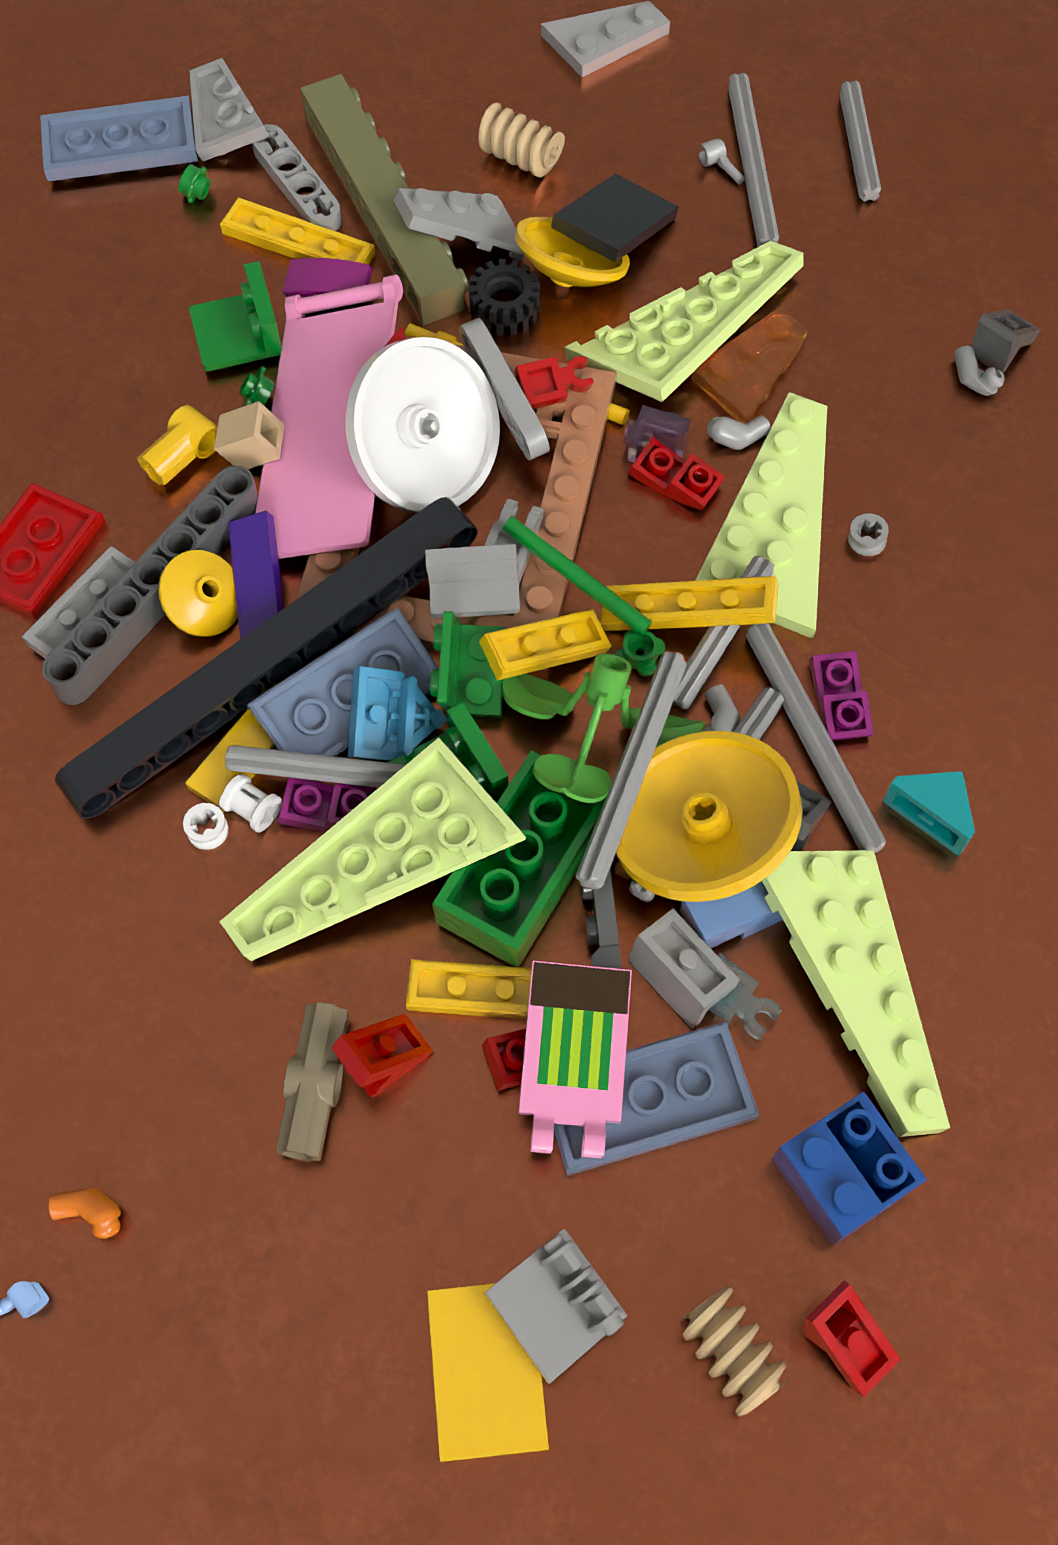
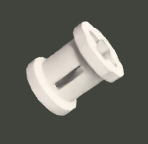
[219,774,282,833]

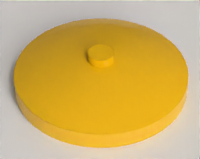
[616,731,802,902]

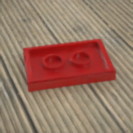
[0,482,106,619]

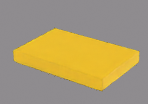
[427,1283,549,1462]

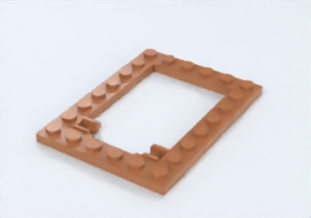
[296,336,616,671]

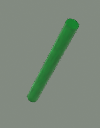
[502,516,652,636]

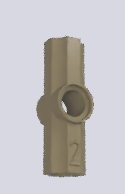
[276,1002,350,1161]

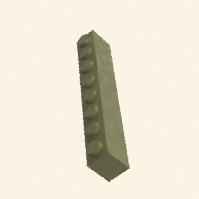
[300,74,469,326]

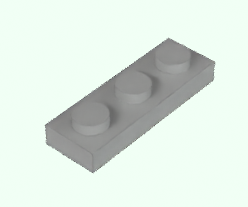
[22,546,135,659]

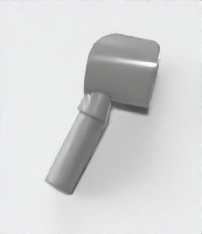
[699,139,745,185]

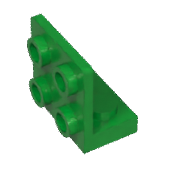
[189,261,282,371]
[430,611,507,718]
[388,702,509,803]

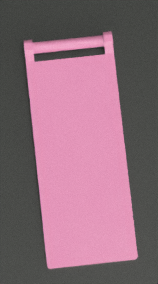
[255,275,403,559]

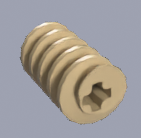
[478,102,565,177]
[680,1286,790,1417]

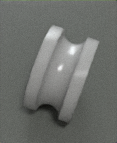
[848,513,889,556]

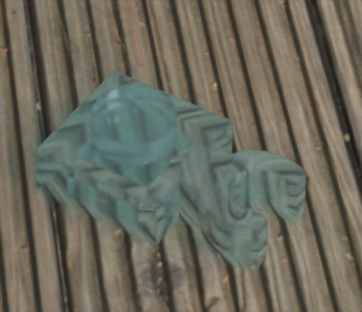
[708,953,782,1040]

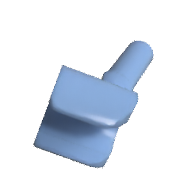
[0,1281,49,1318]

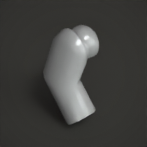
[954,346,1004,396]
[707,415,771,450]
[702,684,741,732]

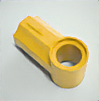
[137,405,218,486]

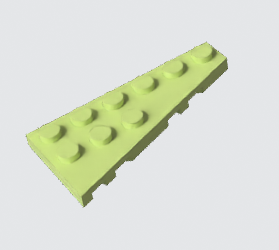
[564,241,803,402]
[695,392,827,639]
[219,738,527,961]
[762,850,950,1137]

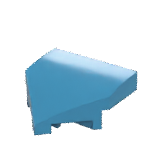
[347,666,448,762]

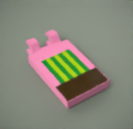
[518,961,632,1159]

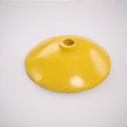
[515,217,630,287]

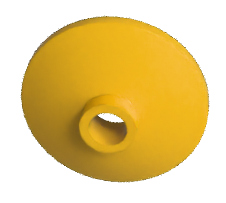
[158,550,238,637]

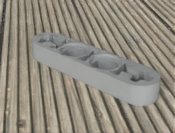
[252,124,342,231]
[459,318,550,460]

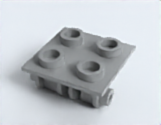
[485,1228,627,1384]

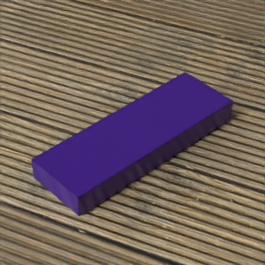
[228,510,284,639]

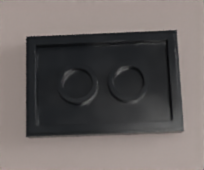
[551,174,679,262]

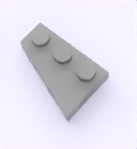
[541,1,670,78]
[189,58,270,161]
[393,188,525,261]

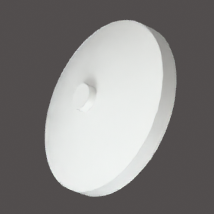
[345,337,500,513]

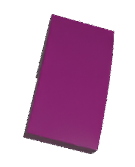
[282,258,373,303]
[809,651,874,741]
[278,777,377,832]

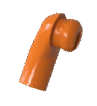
[49,1188,121,1239]

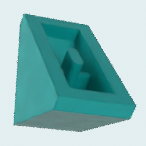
[883,771,975,856]

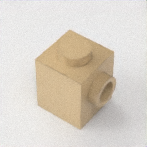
[214,401,285,469]

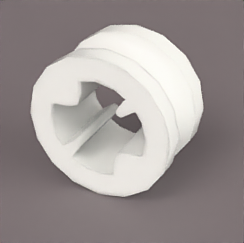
[183,803,229,850]

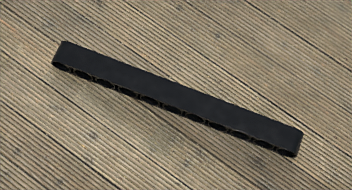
[55,497,478,819]

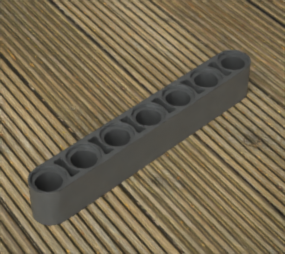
[42,466,258,705]

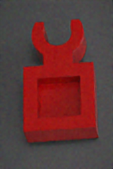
[514,356,594,409]

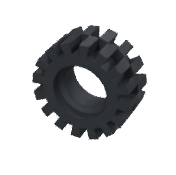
[468,259,540,336]

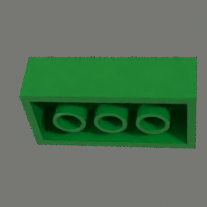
[432,750,606,967]

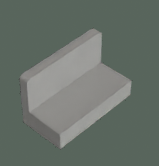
[425,544,520,619]
[628,909,740,1029]

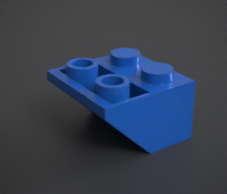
[772,1091,927,1247]

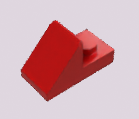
[331,1013,433,1097]
[802,1281,901,1397]

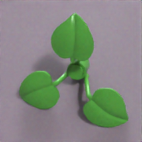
[501,654,705,803]

